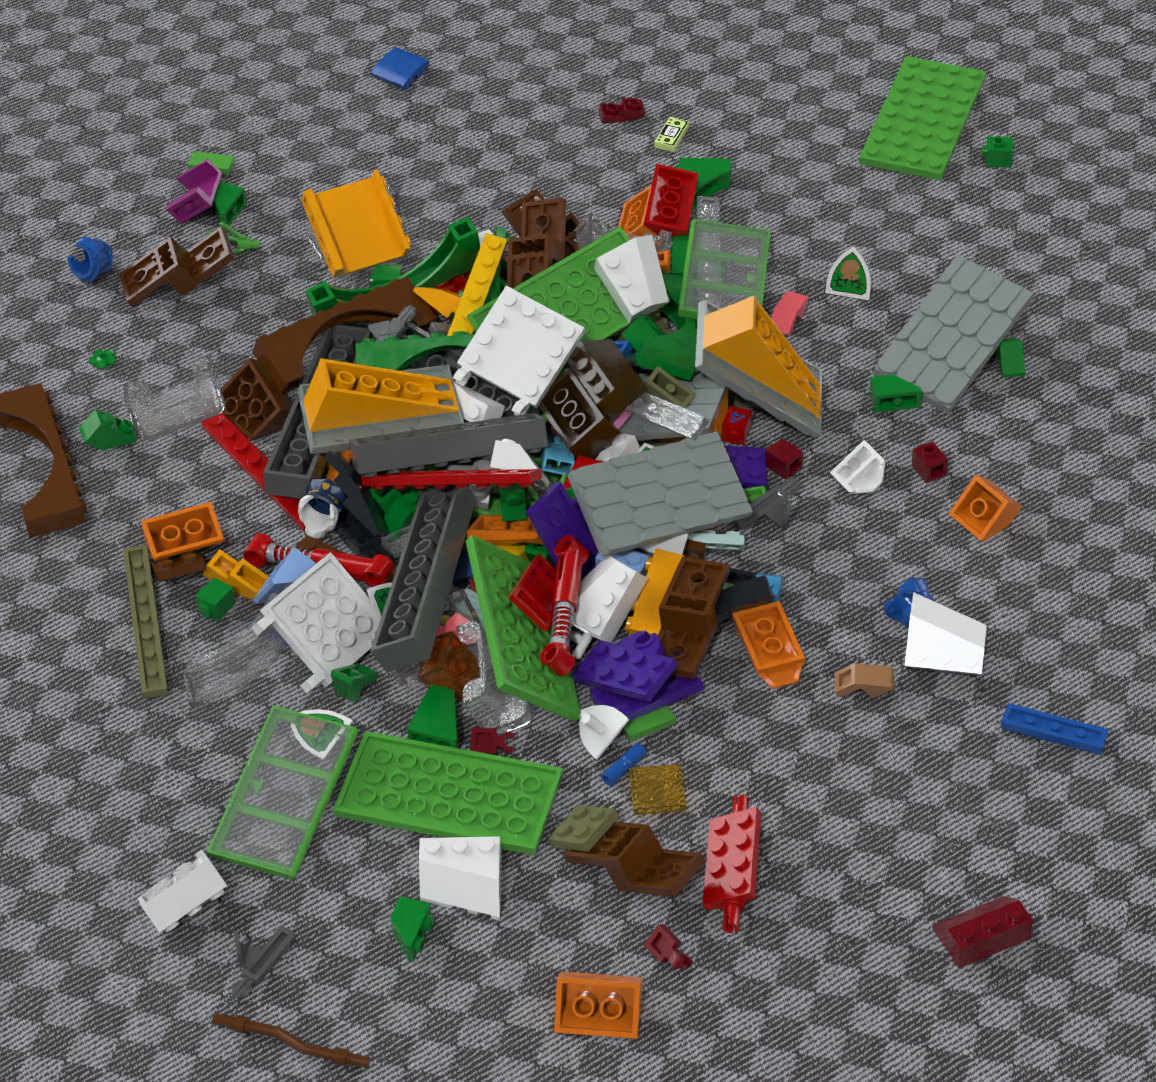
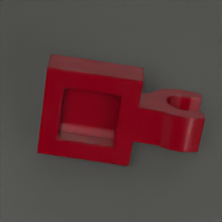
[644,924,693,970]

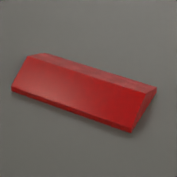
[643,164,698,238]

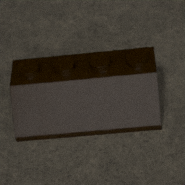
[567,339,648,420]

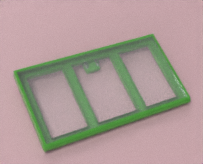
[678,219,771,319]
[207,705,359,880]

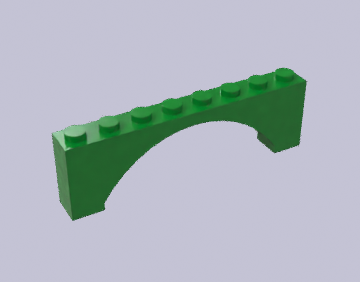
[667,158,731,285]
[305,217,480,336]
[636,272,698,380]
[355,330,477,371]

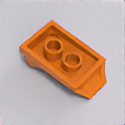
[467,515,544,546]
[732,601,805,689]

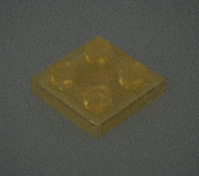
[629,764,686,815]

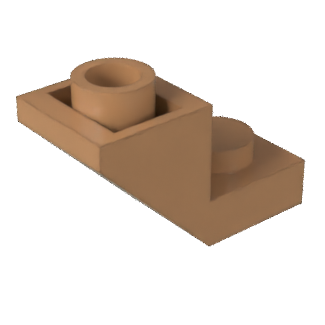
[834,663,894,698]

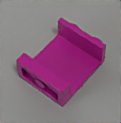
[166,158,222,223]

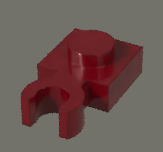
[470,727,515,755]

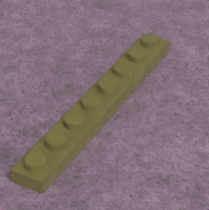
[123,545,168,699]

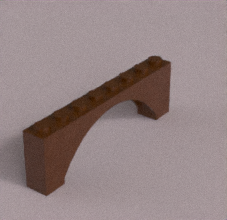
[252,276,437,395]
[0,383,87,538]

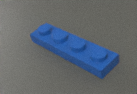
[1000,703,1109,755]

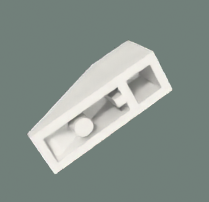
[453,380,505,422]

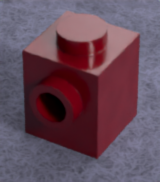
[765,438,803,480]
[911,441,948,484]

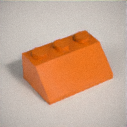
[618,184,664,247]
[141,502,224,561]
[554,971,643,1039]

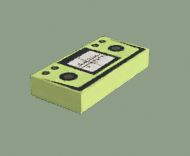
[654,117,690,152]

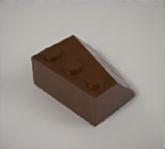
[207,358,293,441]

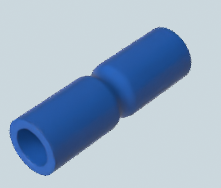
[601,743,647,786]

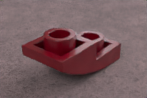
[598,98,645,123]

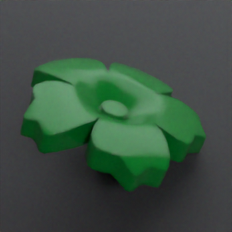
[89,349,116,369]

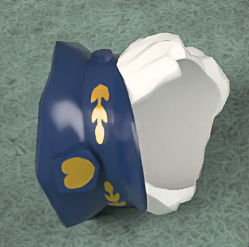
[298,479,346,539]

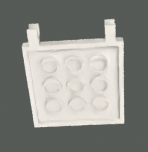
[453,286,586,416]
[251,552,379,693]

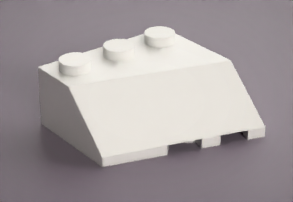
[594,235,669,325]
[490,439,553,499]
[570,555,648,642]
[905,592,987,676]
[419,836,502,921]
[137,849,227,933]

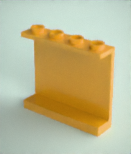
[301,169,411,279]

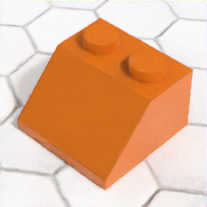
[948,475,1022,542]

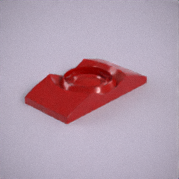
[508,553,557,632]

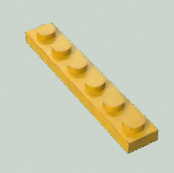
[447,233,507,336]

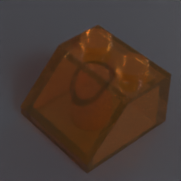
[417,631,481,701]

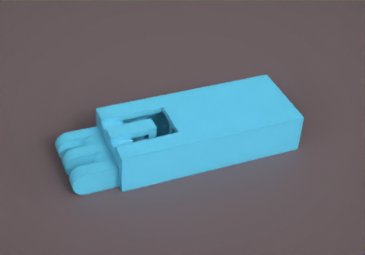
[540,434,575,476]

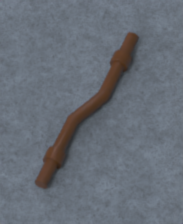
[212,1013,370,1068]

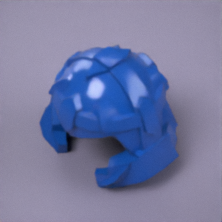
[67,237,114,282]
[884,577,936,628]

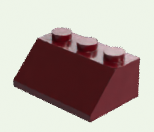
[932,896,1033,968]

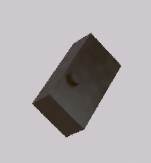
[539,368,620,459]

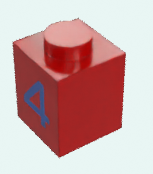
[722,406,752,446]

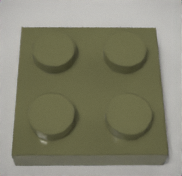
[548,805,619,852]

